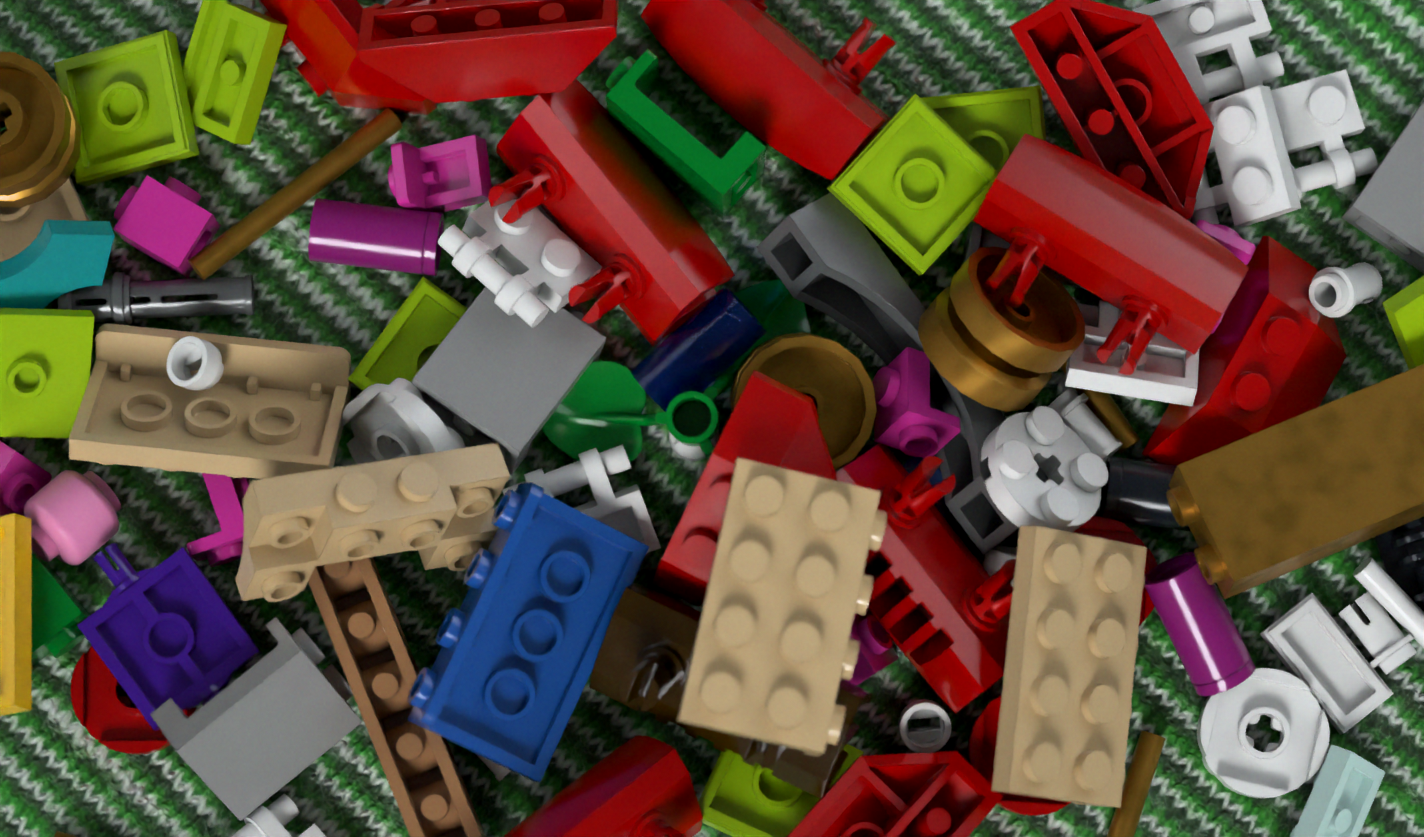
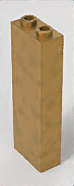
[1166,364,1424,599]

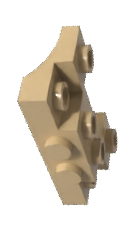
[235,443,510,602]

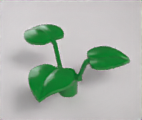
[542,279,811,462]

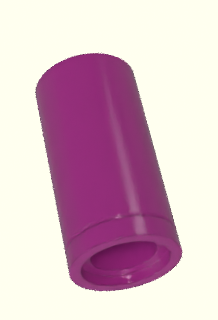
[308,198,444,276]
[1144,552,1256,696]

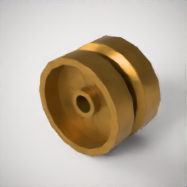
[0,51,81,208]
[918,246,1085,412]
[729,332,877,470]

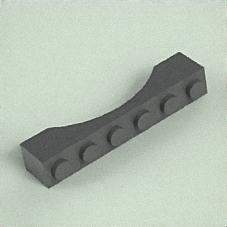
[757,192,1049,556]

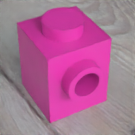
[113,175,221,278]

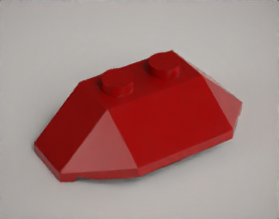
[258,0,437,115]
[357,0,619,103]
[1009,0,1214,220]
[1142,236,1346,465]
[652,370,838,608]
[786,751,1003,837]

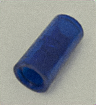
[630,285,767,412]

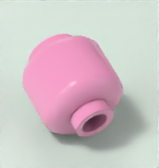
[23,470,121,565]

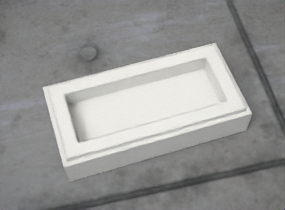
[1260,593,1393,734]

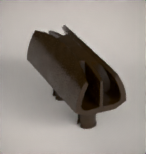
[589,582,873,799]

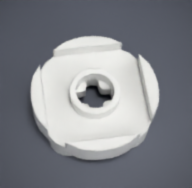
[342,378,466,464]
[981,406,1108,532]
[1197,668,1330,798]

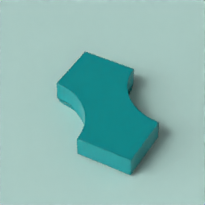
[0,220,115,309]

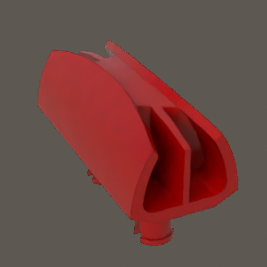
[640,0,897,181]
[489,79,735,347]
[973,133,1249,375]
[836,443,1016,713]
[502,735,703,837]

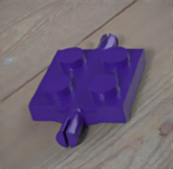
[77,542,262,731]

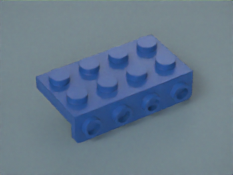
[407,482,649,782]

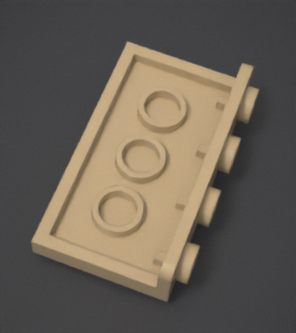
[69,324,351,479]
[677,458,887,757]
[992,525,1147,808]

